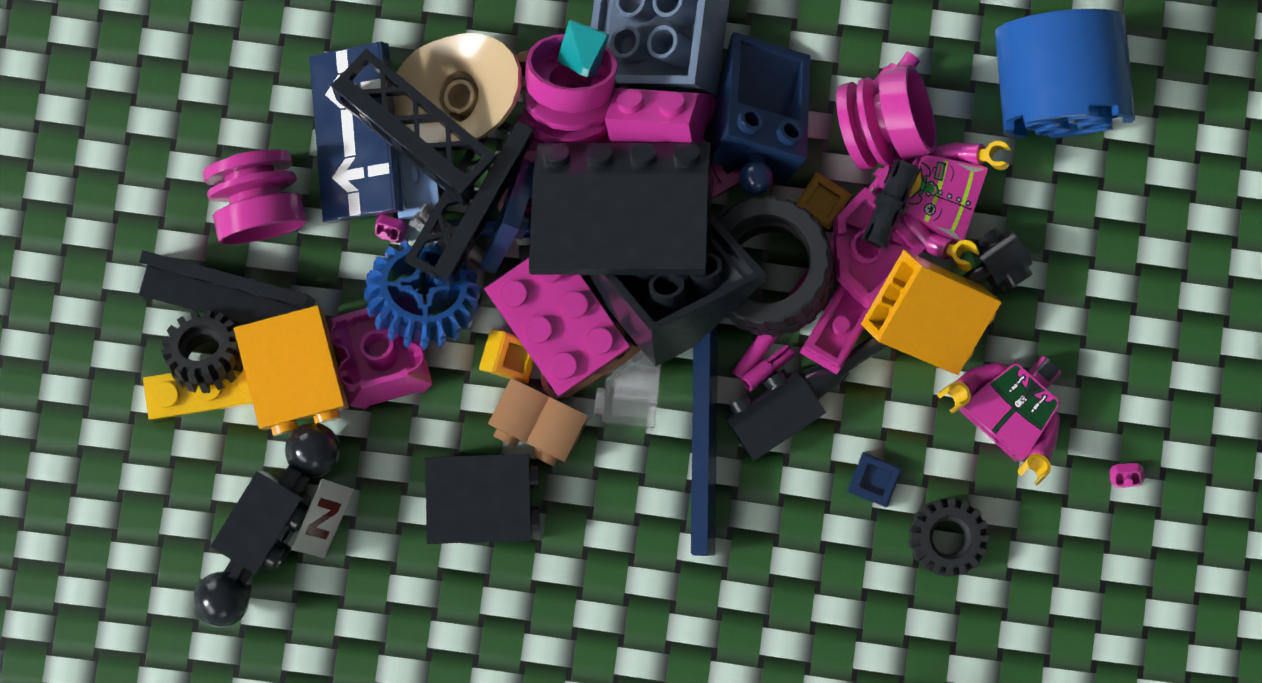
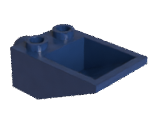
[709,32,811,195]

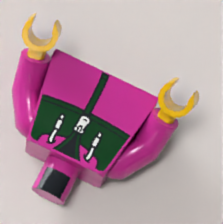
[938,356,1061,485]

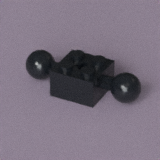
[193,423,341,627]

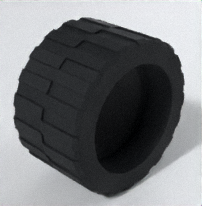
[717,196,835,337]

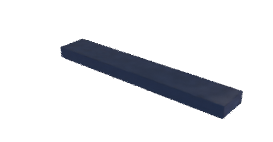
[691,325,718,556]

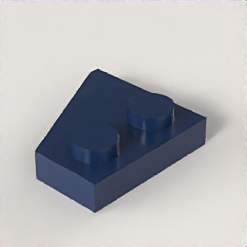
[479,158,535,274]

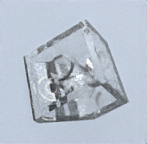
[594,350,661,431]

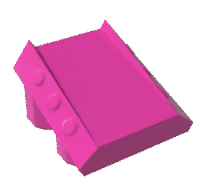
[328,308,432,409]

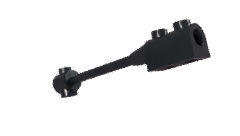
[725,227,1033,461]

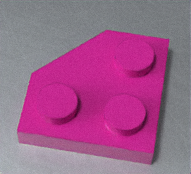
[833,187,926,309]

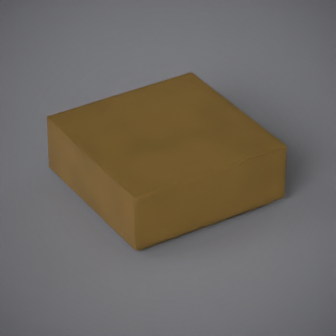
[796,172,852,231]

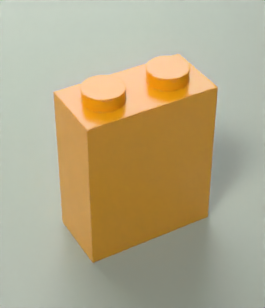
[861,250,1001,375]
[233,305,349,436]

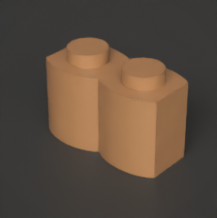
[488,378,589,466]

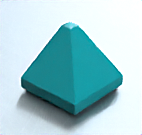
[557,20,610,77]

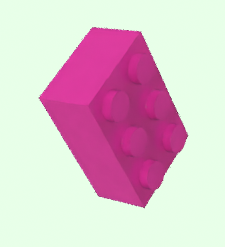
[484,258,630,398]

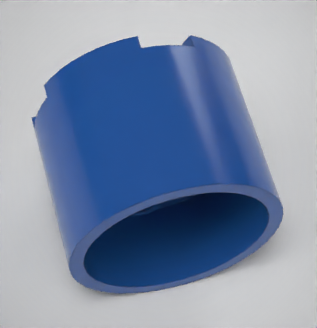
[995,9,1135,139]

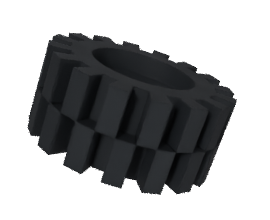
[161,310,243,393]
[908,499,990,577]

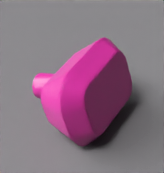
[375,215,407,243]
[1110,463,1145,488]

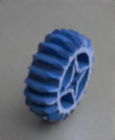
[364,239,481,351]

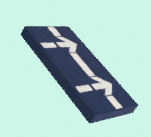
[309,41,403,223]

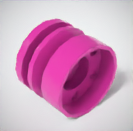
[523,34,617,143]
[836,65,937,171]
[202,149,307,245]

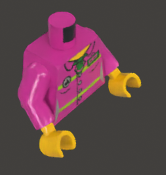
[878,141,1012,271]

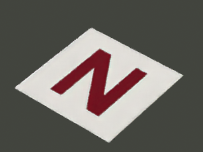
[291,479,354,558]

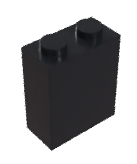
[425,454,541,544]

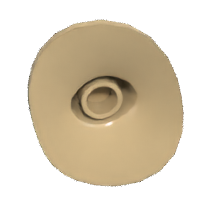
[392,33,522,152]

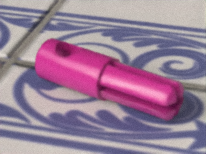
[741,345,795,391]

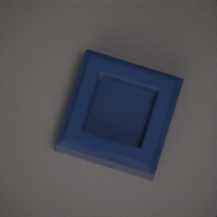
[846,452,903,508]

